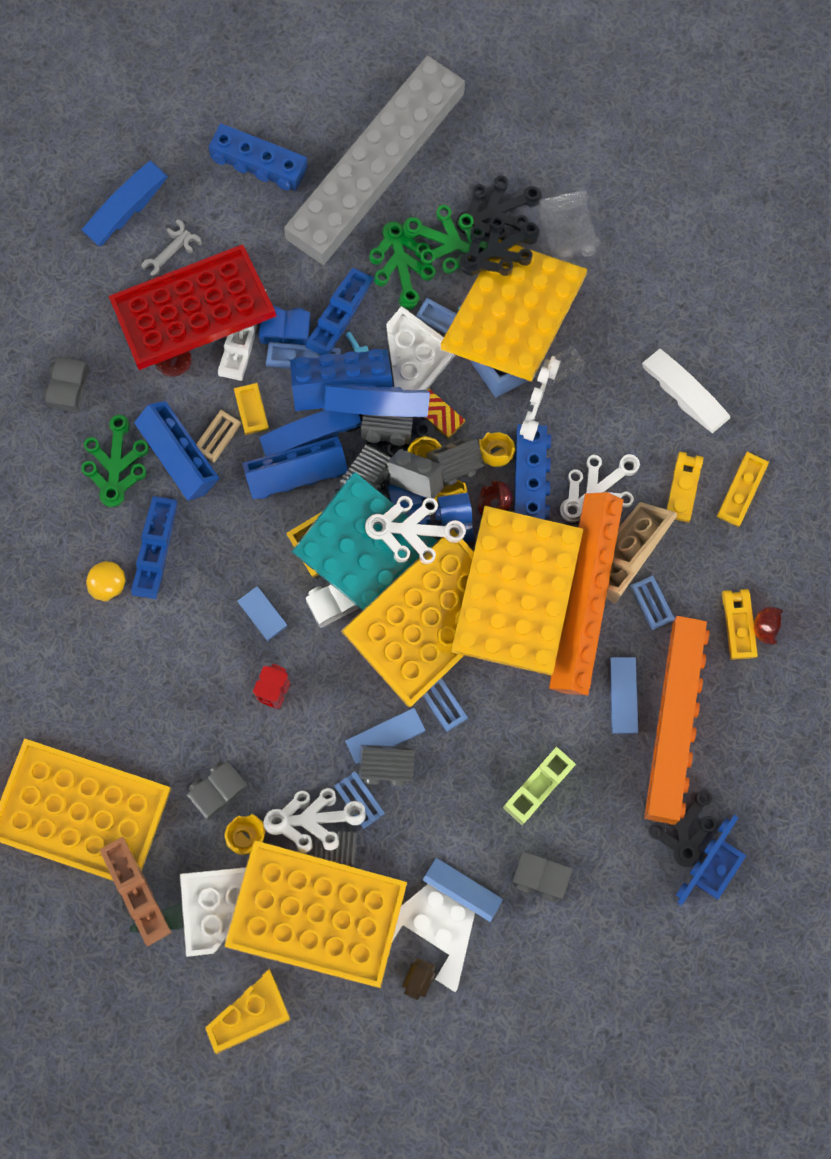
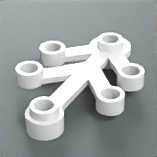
[519,356,560,441]
[560,454,640,523]
[365,496,466,564]
[263,788,366,853]

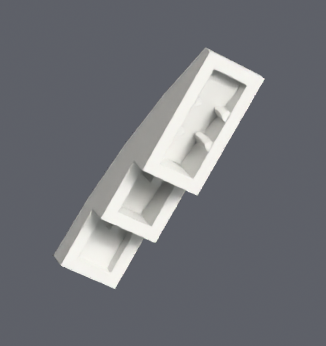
[218,289,266,381]
[642,349,730,433]

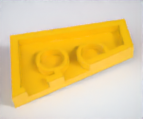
[205,969,291,1054]

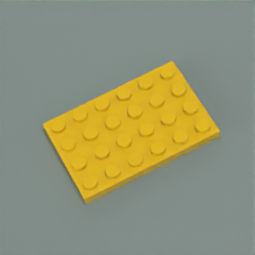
[441,240,587,382]
[451,506,583,676]
[341,529,474,707]
[0,738,172,881]
[224,840,407,988]

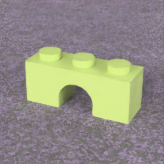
[503,747,576,825]

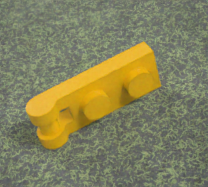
[666,451,704,523]
[722,589,758,660]

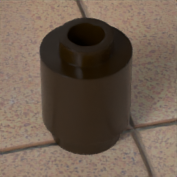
[401,958,436,1000]

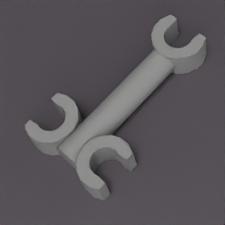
[141,219,202,278]

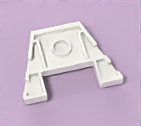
[392,884,475,992]

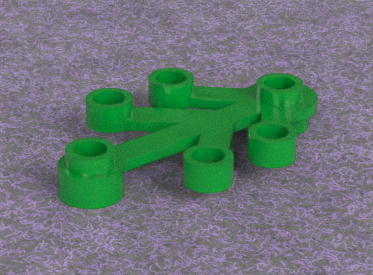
[403,205,488,274]
[369,222,436,310]
[81,415,149,507]

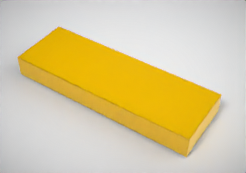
[716,452,769,527]

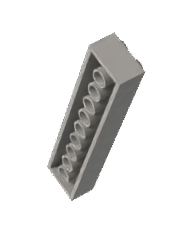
[284,55,465,266]

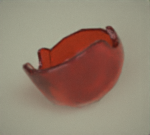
[155,351,192,377]
[478,481,512,515]
[753,607,783,645]

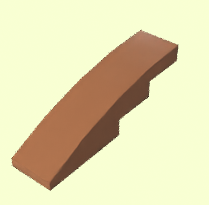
[100,837,172,946]

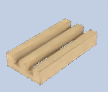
[196,410,241,463]

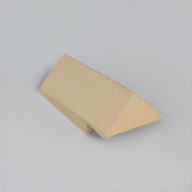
[606,502,677,604]

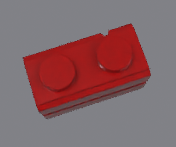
[253,664,290,709]

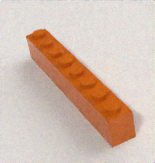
[549,492,624,696]
[644,616,710,825]

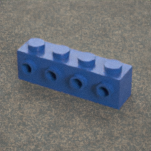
[208,123,308,191]
[134,401,220,501]
[513,424,551,520]
[242,436,348,499]

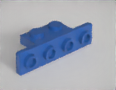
[676,814,746,907]

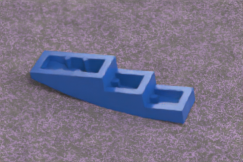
[82,161,168,246]
[305,268,374,355]
[323,384,430,417]
[259,410,362,456]
[131,496,178,599]

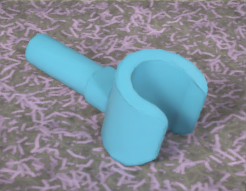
[346,332,369,352]

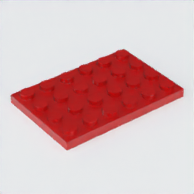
[109,244,277,370]

